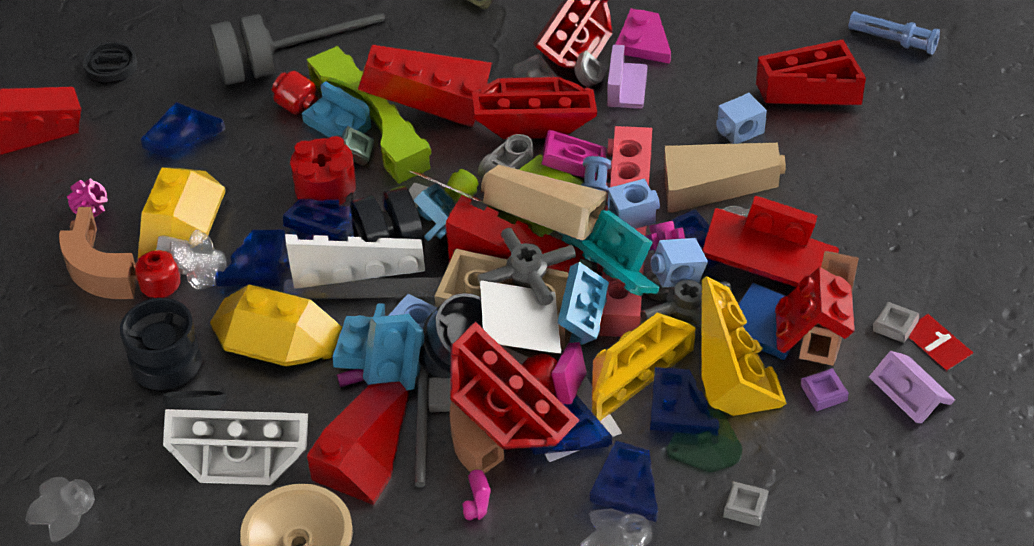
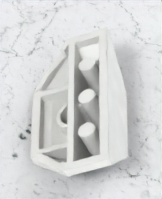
[163,409,308,485]

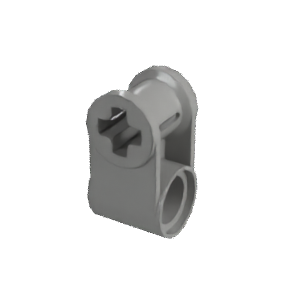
[478,134,534,179]

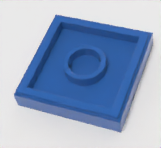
[738,283,792,360]

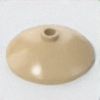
[240,484,353,546]

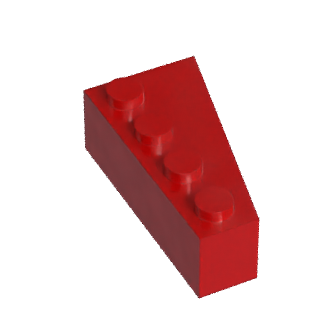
[446,195,584,273]

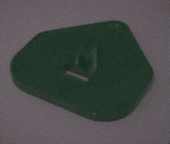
[667,409,743,472]

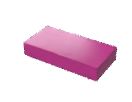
[552,342,587,404]

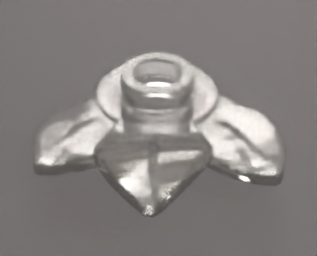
[169,230,227,290]
[25,477,94,543]
[580,509,652,546]

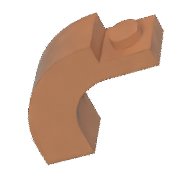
[59,207,137,299]
[799,251,859,366]
[450,401,504,473]

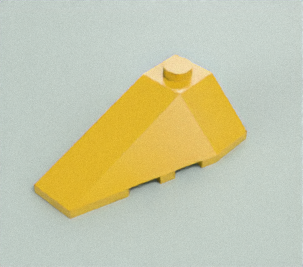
[702,276,787,416]

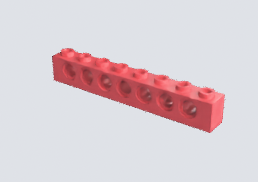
[597,126,652,337]

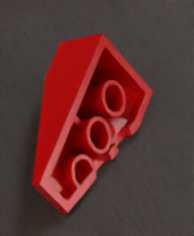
[307,381,410,505]

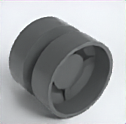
[210,14,275,86]

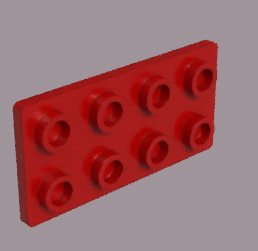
[702,195,839,287]

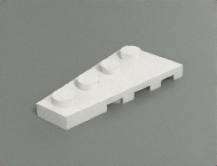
[285,234,425,289]

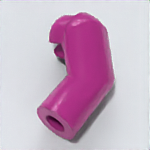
[462,469,491,520]

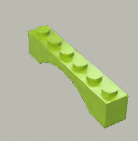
[307,46,432,184]

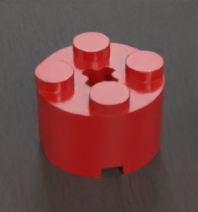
[290,136,357,209]

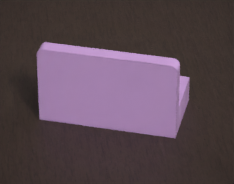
[607,45,647,109]
[869,351,955,424]

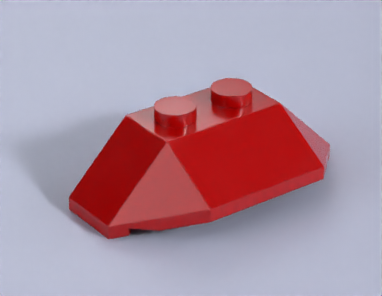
[533,0,612,69]
[472,77,597,139]
[450,322,579,449]

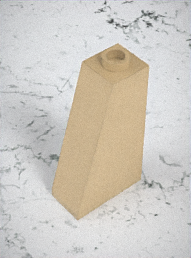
[664,143,786,213]
[481,165,608,240]

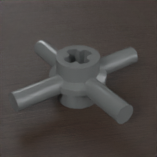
[477,228,576,306]
[641,280,732,332]

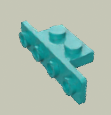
[557,210,660,296]

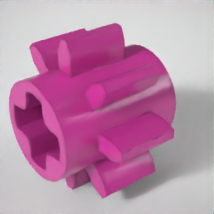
[67,178,108,217]
[645,221,685,252]

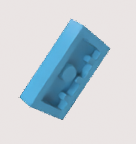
[302,81,371,137]
[413,183,456,241]
[557,262,609,345]
[333,303,385,370]
[363,314,424,390]

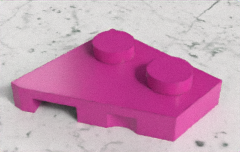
[615,8,671,64]

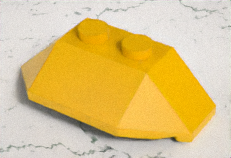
[138,168,226,259]
[210,284,342,367]
[592,312,696,423]

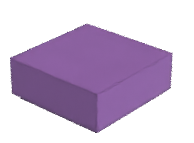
[801,368,849,411]

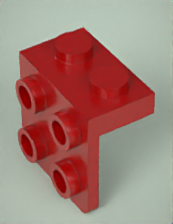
[775,266,855,353]

